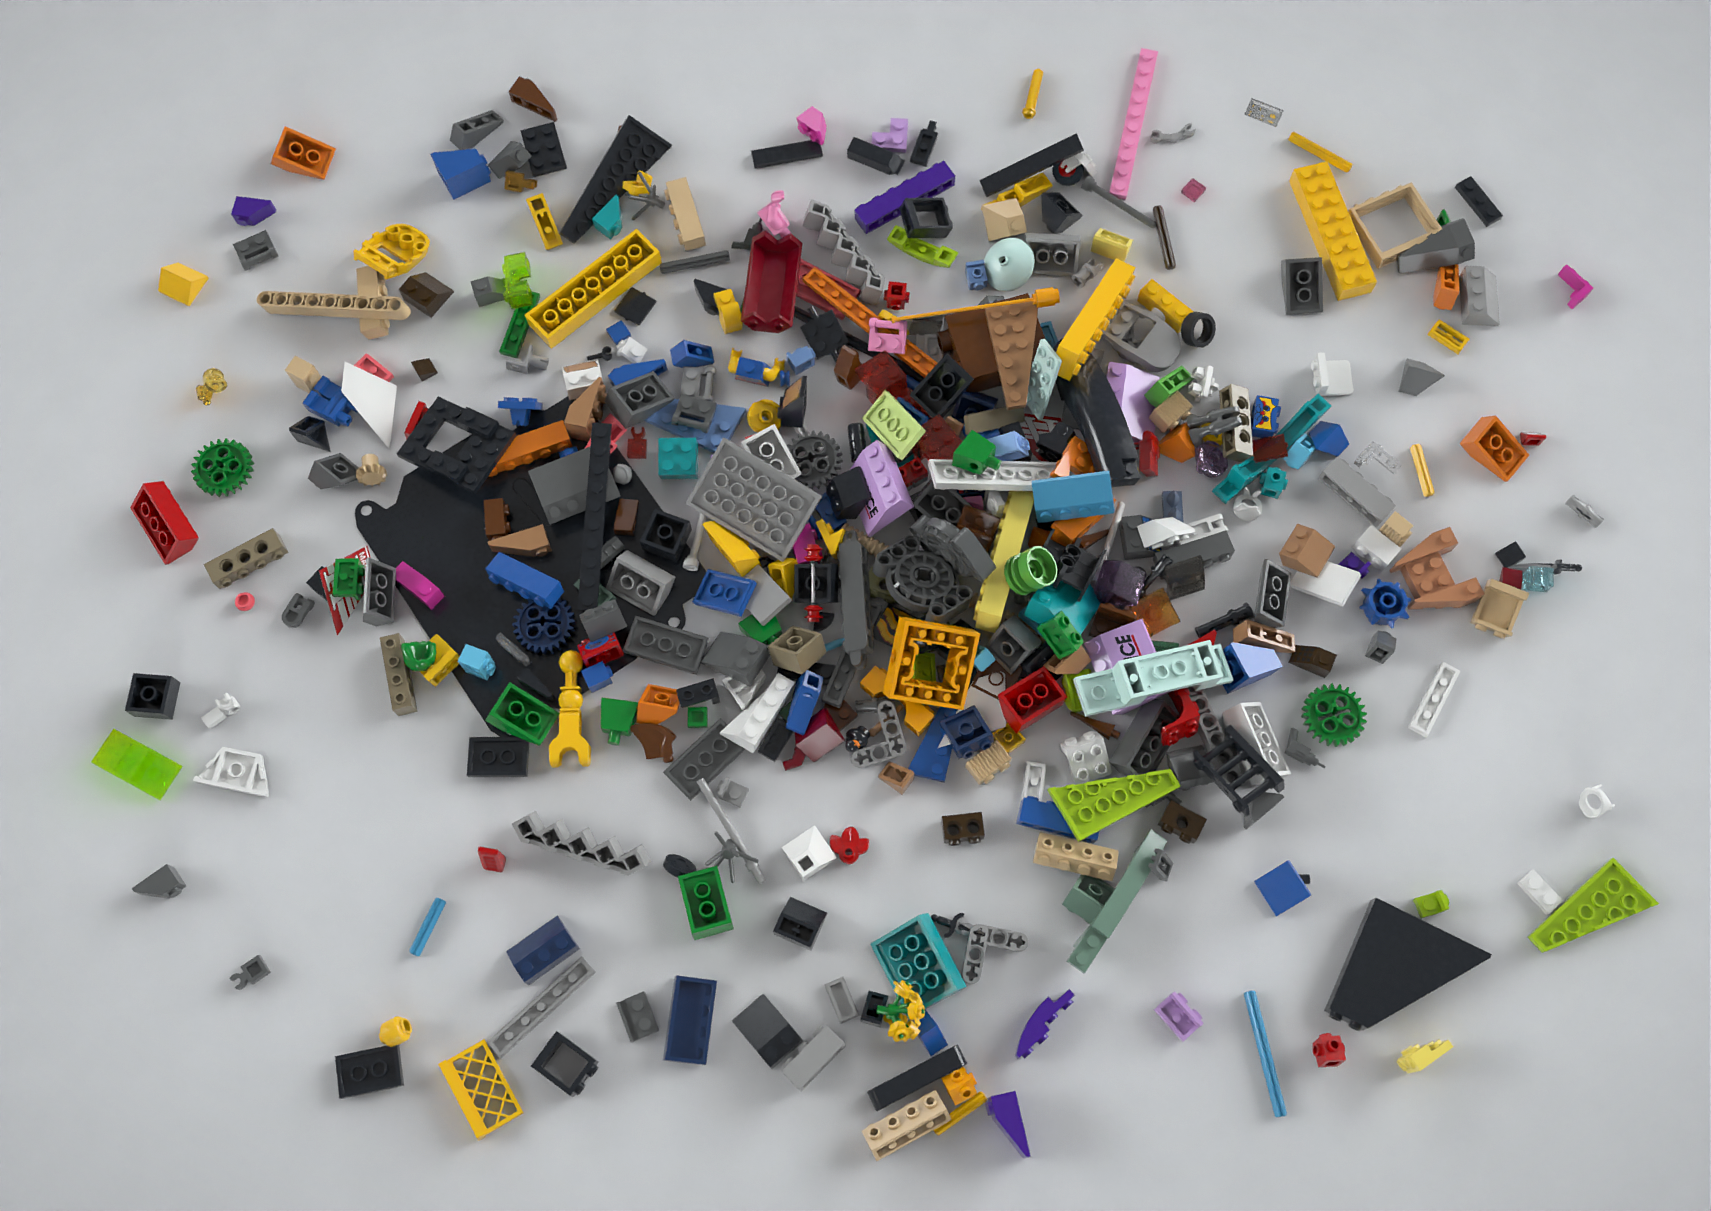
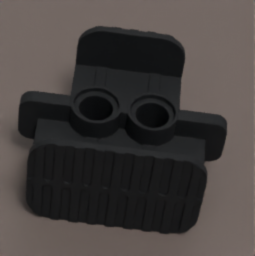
[1043,529,1107,602]

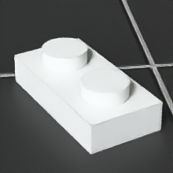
[1517,869,1563,915]

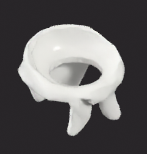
[1233,487,1262,521]
[1579,784,1616,819]

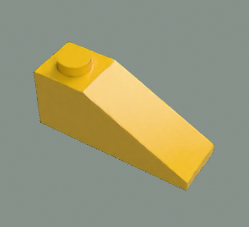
[526,193,563,250]

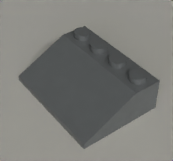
[528,447,620,524]

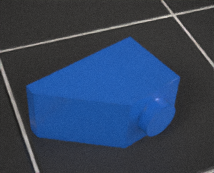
[670,340,715,368]

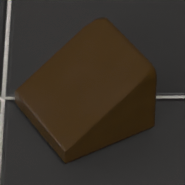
[411,358,438,381]

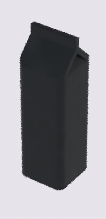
[847,137,905,175]

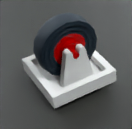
[1052,151,1097,186]

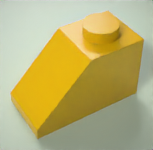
[768,558,798,600]

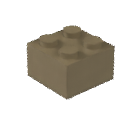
[768,626,827,674]

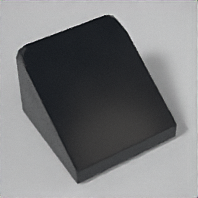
[1495,541,1526,568]

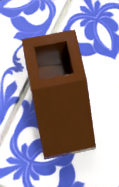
[834,345,865,390]

